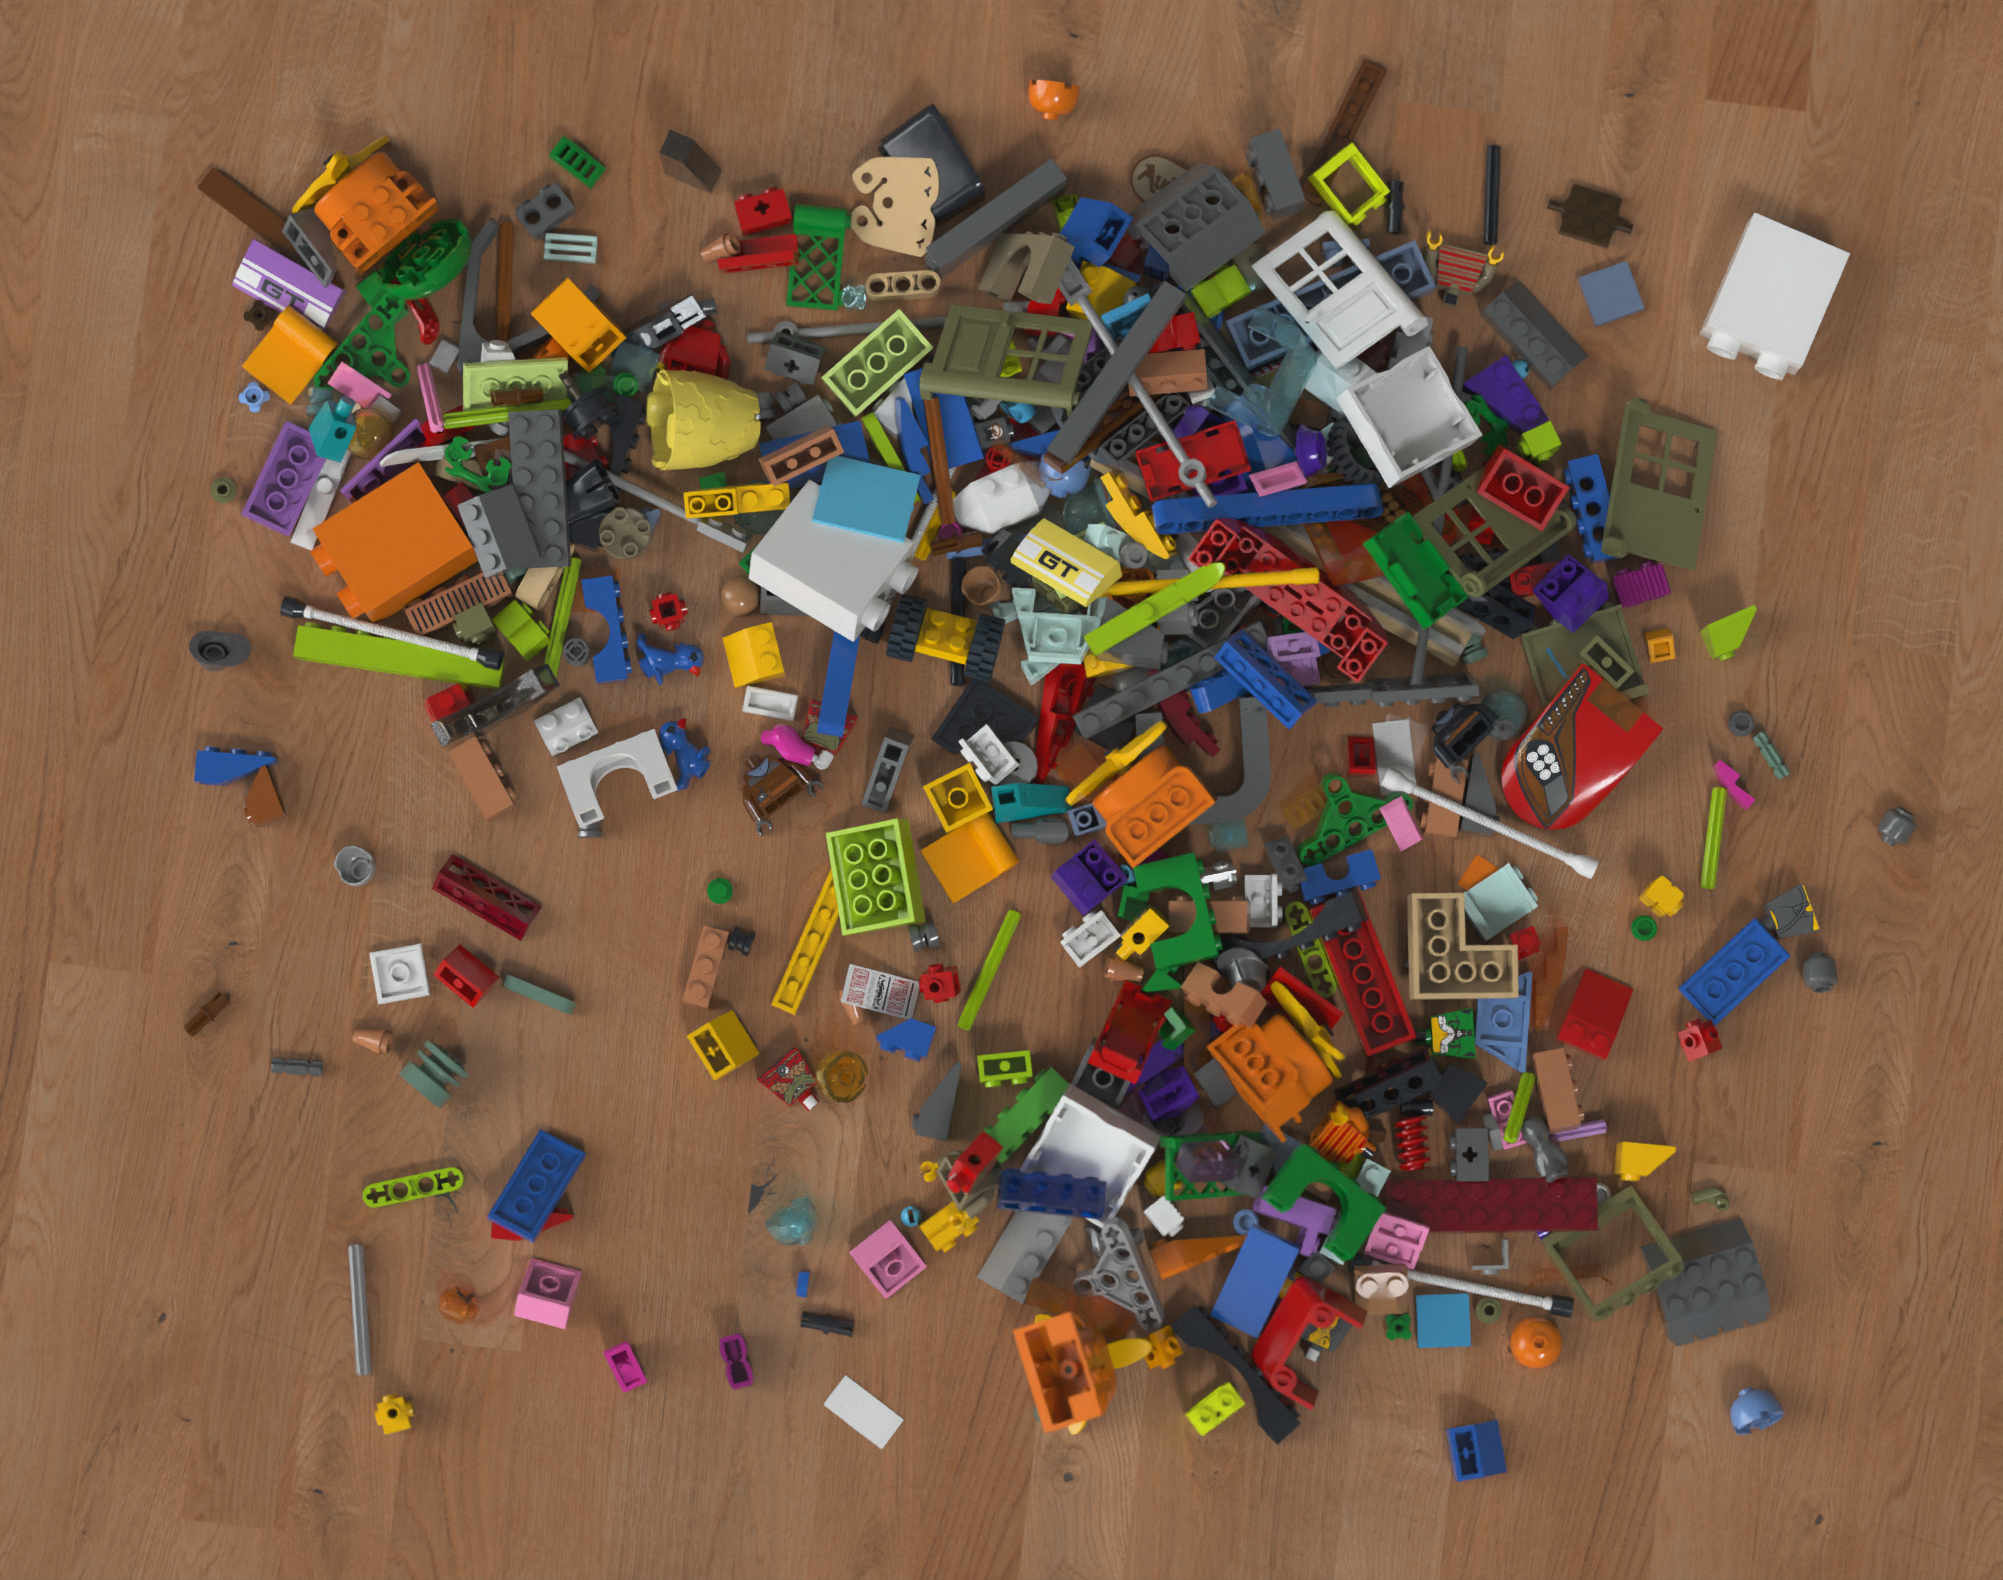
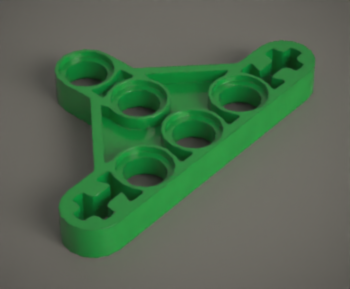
[314,293,411,392]
[1296,772,1413,866]

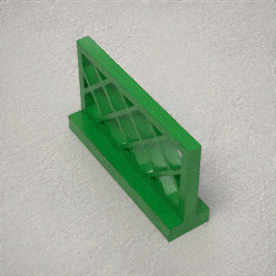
[1160,1130,1262,1201]

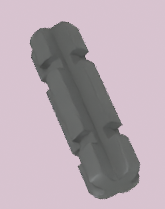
[271,1057,323,1076]

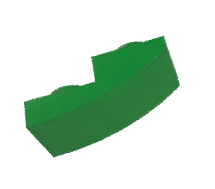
[356,270,409,324]

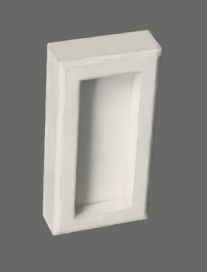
[742,685,798,722]

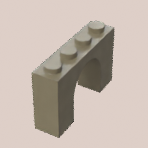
[978,231,1075,304]

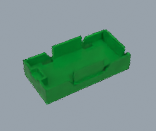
[1363,511,1469,629]

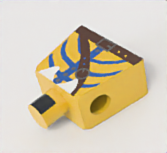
[1114,902,1169,960]

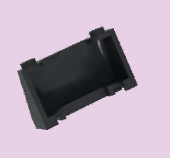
[877,103,985,228]

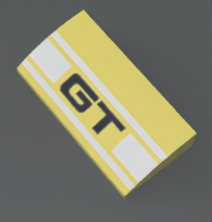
[1010,518,1122,607]

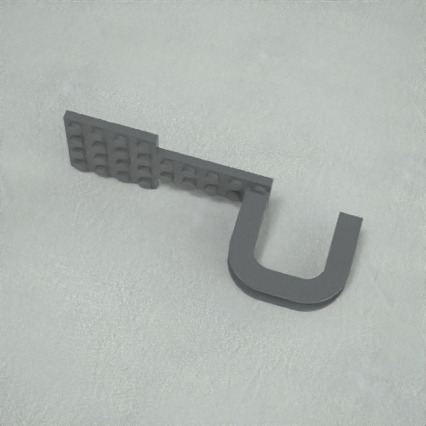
[1135,672,1479,825]

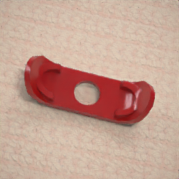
[390,277,440,345]

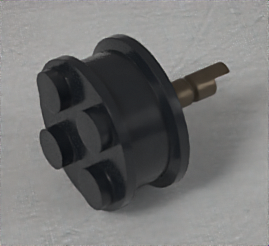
[558,372,621,441]

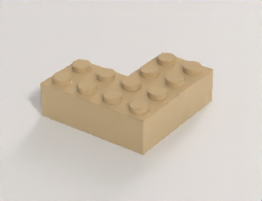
[1407,893,1519,1000]

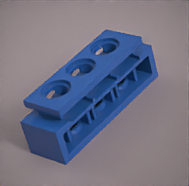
[1562,454,1617,565]

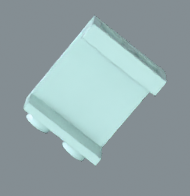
[1464,863,1538,943]

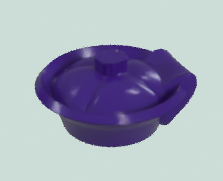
[1295,424,1327,479]

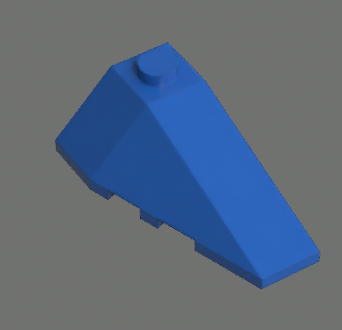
[1220,395,1308,493]

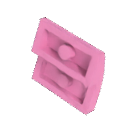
[1364,1212,1430,1270]

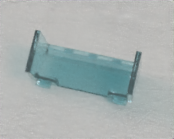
[1208,306,1318,437]

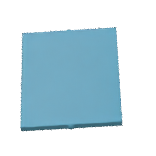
[812,456,921,543]

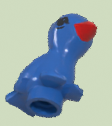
[637,633,705,685]
[659,718,711,792]

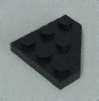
[931,679,1040,755]

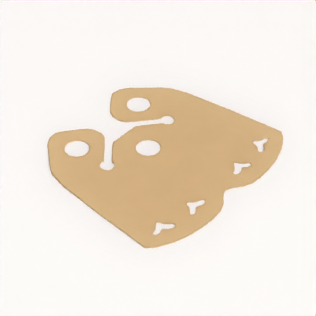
[851,157,939,257]

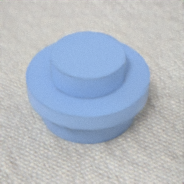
[1233,1209,1259,1235]

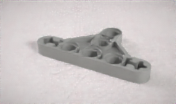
[1073,1217,1165,1332]

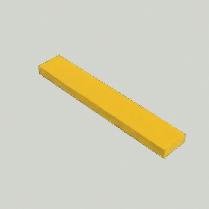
[771,869,839,1015]

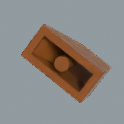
[244,765,287,827]

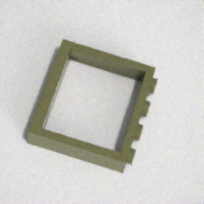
[1542,1186,1684,1323]

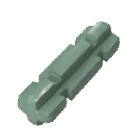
[1753,731,1790,780]

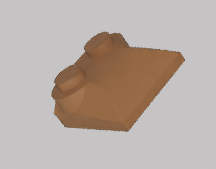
[1354,1264,1409,1316]

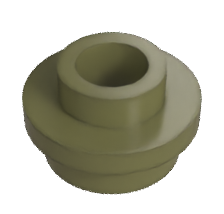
[210,477,237,504]
[1475,1297,1502,1324]

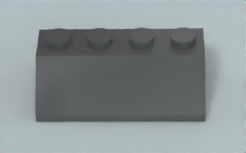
[1481,281,1588,390]

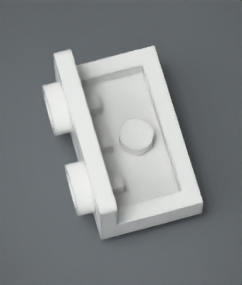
[534,697,598,756]
[958,724,1019,785]
[1244,874,1282,928]
[1060,910,1121,968]

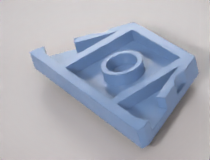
[1474,972,1533,1073]

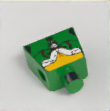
[1415,1008,1476,1059]

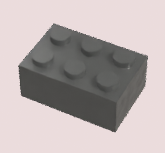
[1245,128,1305,221]

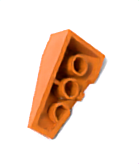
[1148,1235,1247,1280]

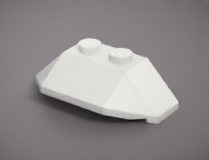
[1304,351,1376,415]
[953,462,1052,534]

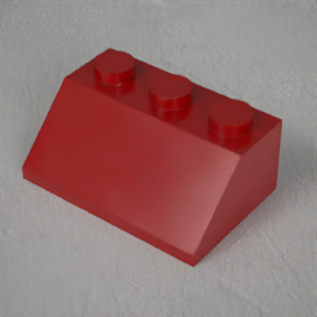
[1476,444,1570,531]
[1261,967,1344,1030]

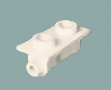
[1186,861,1237,894]

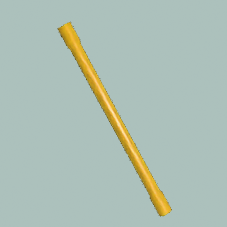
[1098,568,1319,598]

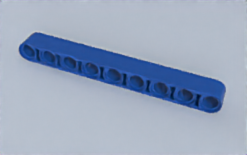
[1152,484,1384,534]

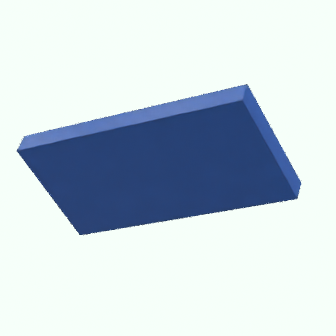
[904,368,985,469]
[759,421,870,491]
[1678,917,1791,1026]
[487,1129,586,1243]
[1210,1224,1301,1338]

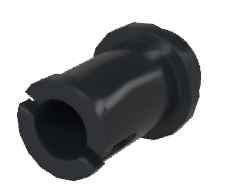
[1400,1099,1434,1117]

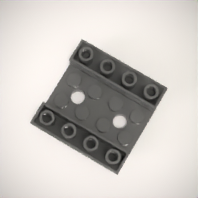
[1127,163,1265,292]
[1050,336,1191,467]

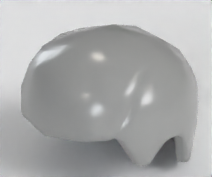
[334,845,376,887]

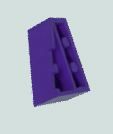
[1462,356,1549,436]

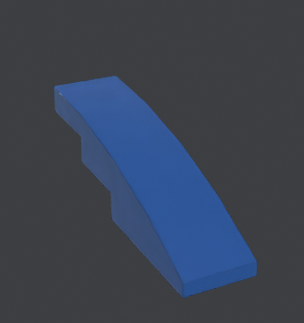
[895,396,934,504]

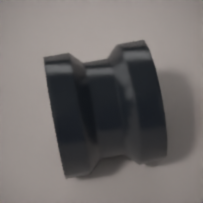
[728,925,756,957]

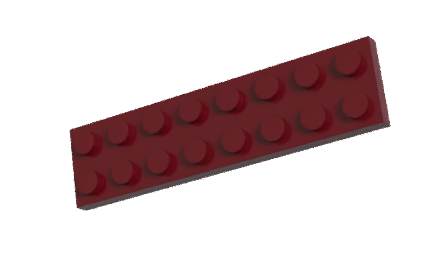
[1386,1177,1598,1234]

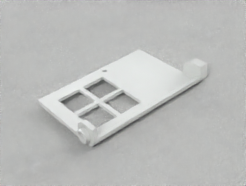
[1252,211,1428,370]

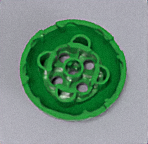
[377,218,472,300]

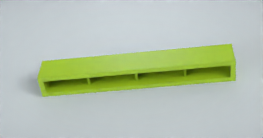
[293,622,506,690]

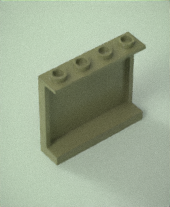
[1521,602,1649,726]

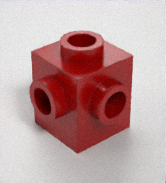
[649,592,688,632]
[919,963,961,1003]
[1677,1018,1723,1062]

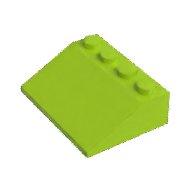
[826,818,926,936]

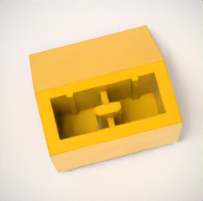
[687,1010,760,1082]

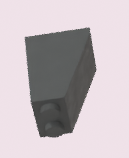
[1098,599,1169,670]

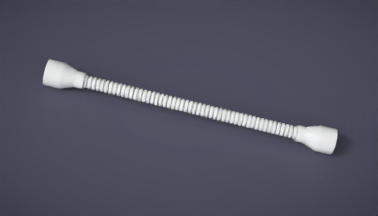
[1380,767,1599,879]

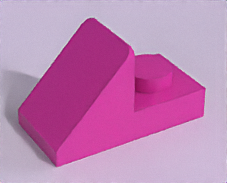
[603,1341,647,1393]

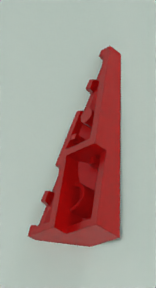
[1032,663,1097,785]

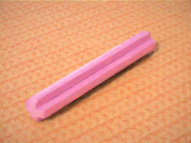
[417,362,445,433]

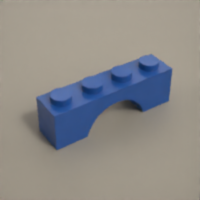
[581,576,632,685]

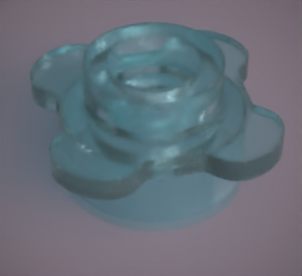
[842,284,866,310]

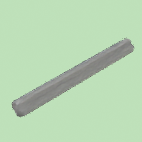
[348,1244,371,1375]

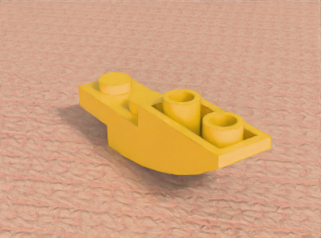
[1100,470,1178,559]
[684,482,791,519]

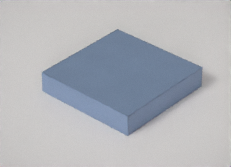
[1577,261,1645,327]

